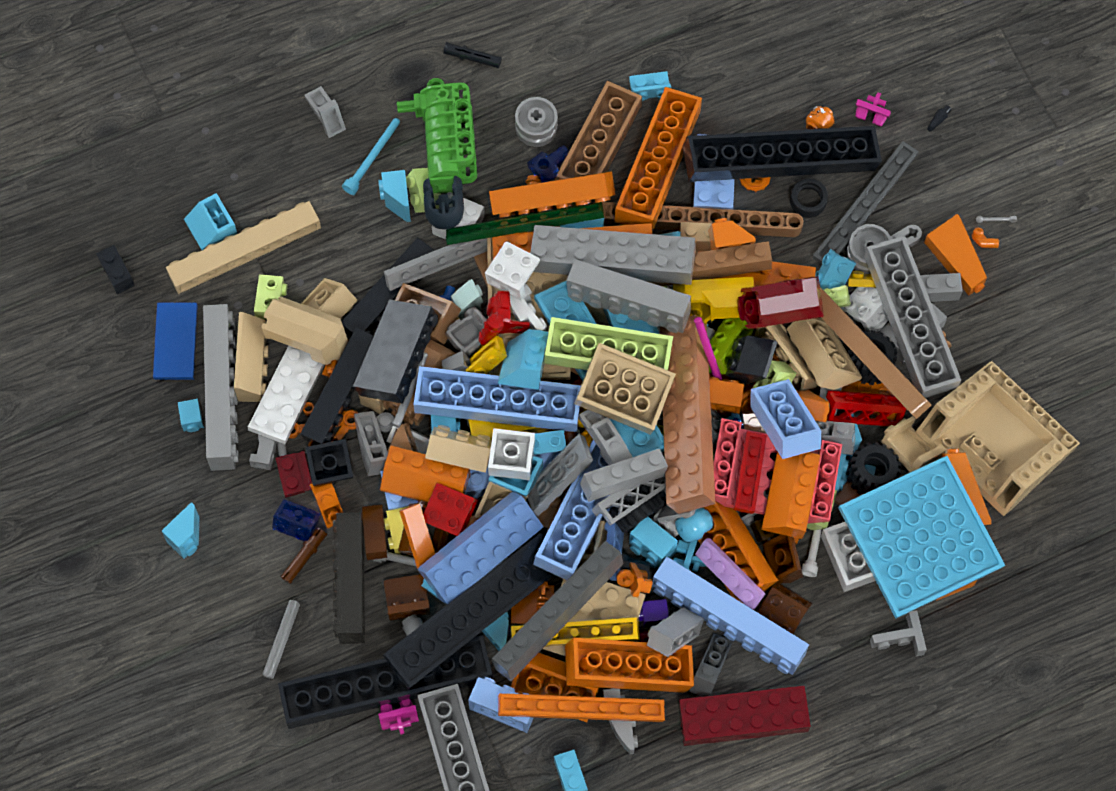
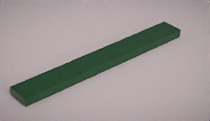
[446,202,604,245]

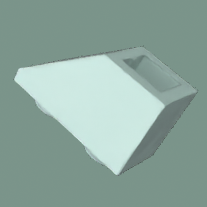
[451,279,483,320]

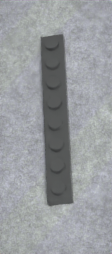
[813,141,919,264]

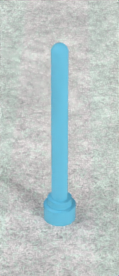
[342,118,400,195]

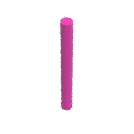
[694,317,723,381]

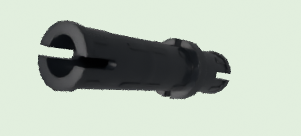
[443,42,502,69]

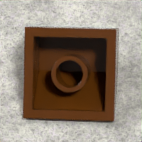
[763,534,803,583]

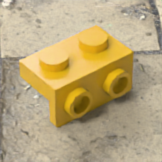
[465,335,507,374]

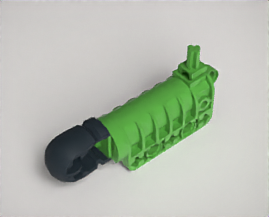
[397,78,477,230]

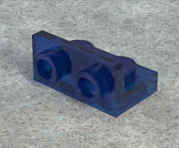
[272,499,321,541]

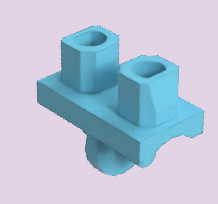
[673,540,706,572]

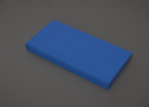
[153,303,198,380]

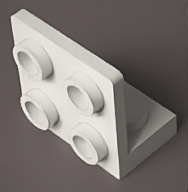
[485,242,540,301]
[841,287,889,333]

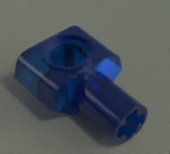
[527,145,569,183]

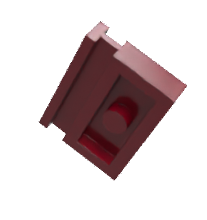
[275,451,312,498]

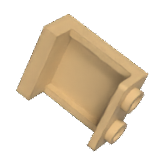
[881,416,947,473]

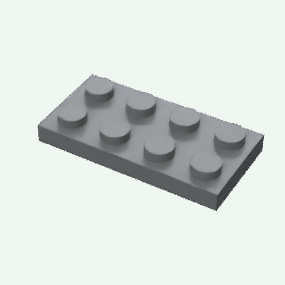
[527,433,593,516]

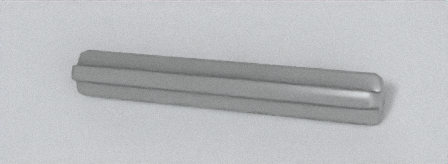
[263,600,300,679]

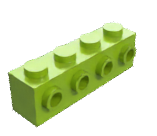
[709,318,755,374]

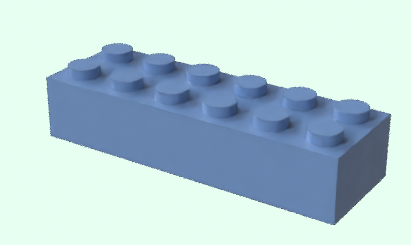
[417,491,543,605]

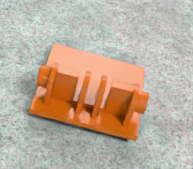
[511,582,554,624]

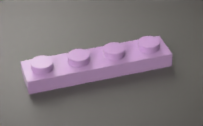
[695,538,765,610]

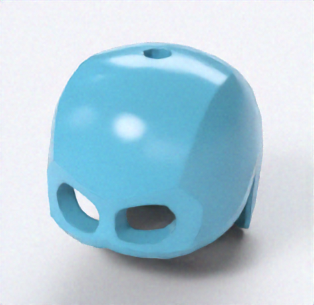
[675,508,713,542]

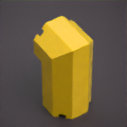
[673,277,754,325]

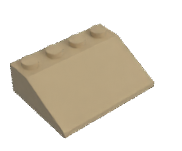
[755,324,820,392]
[574,343,676,435]

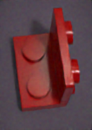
[423,483,478,536]

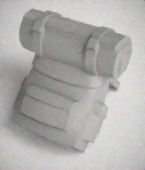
[445,306,487,356]

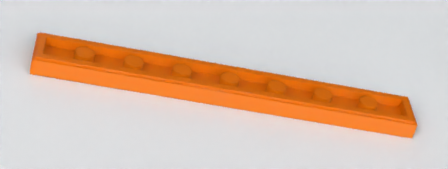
[498,693,665,722]

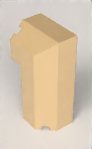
[262,297,348,365]

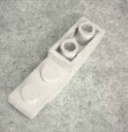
[510,283,548,331]

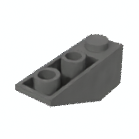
[690,633,733,697]

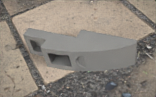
[578,410,632,465]
[603,688,638,754]

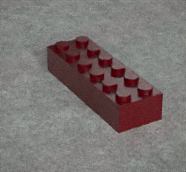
[678,686,811,746]

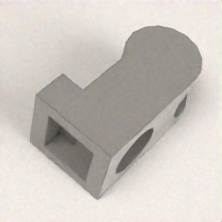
[249,434,277,470]

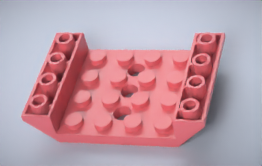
[713,418,842,524]

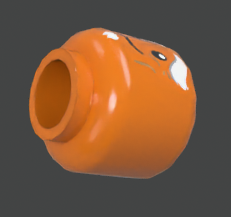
[805,106,834,129]

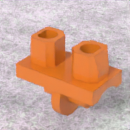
[616,562,652,597]

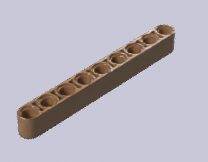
[820,287,931,419]

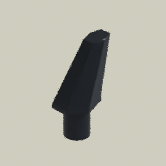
[927,105,951,132]

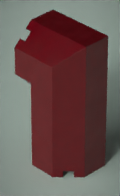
[737,276,824,329]

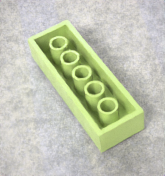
[544,317,673,370]

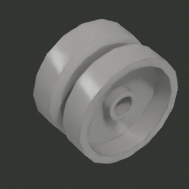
[515,97,558,147]
[846,224,892,274]

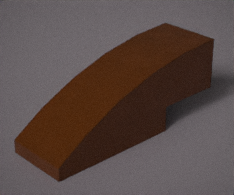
[362,504,388,560]

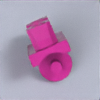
[855,92,891,127]
[378,699,419,735]

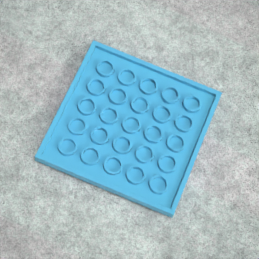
[838,456,1005,619]

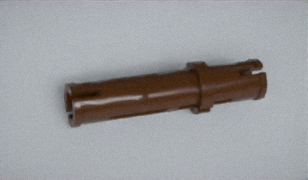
[280,527,327,584]

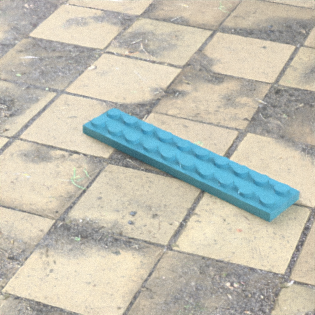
[534,280,664,457]

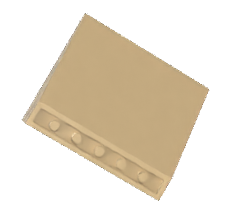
[915,361,1080,516]

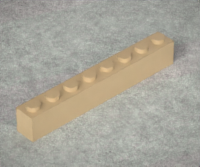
[166,201,321,294]

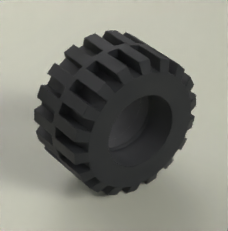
[846,330,898,385]
[846,442,902,495]
[609,485,665,533]

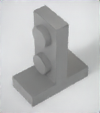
[304,86,346,138]
[870,610,927,656]

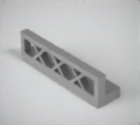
[592,474,666,526]

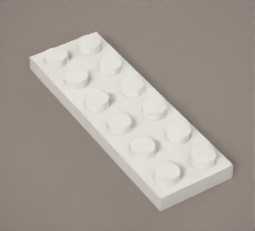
[248,346,324,444]

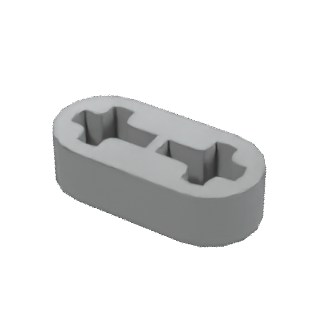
[891,225,922,248]

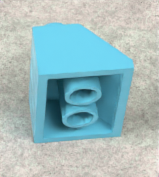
[498,329,549,390]

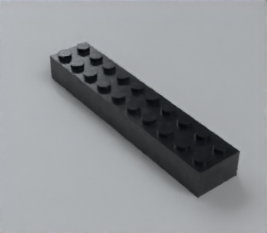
[683,126,882,182]
[278,635,493,729]

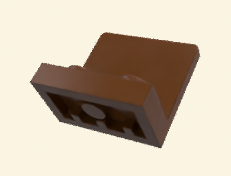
[384,574,431,621]
[757,583,813,634]

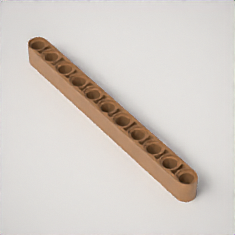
[594,202,804,237]

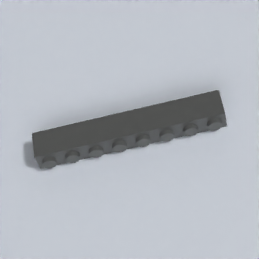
[492,541,623,681]

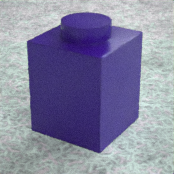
[638,599,669,627]

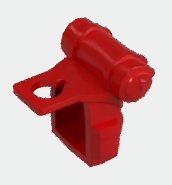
[478,291,530,346]

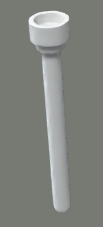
[801,529,822,577]

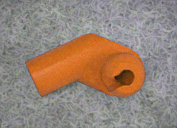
[972,227,999,248]

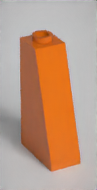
[924,214,987,296]
[941,448,992,525]

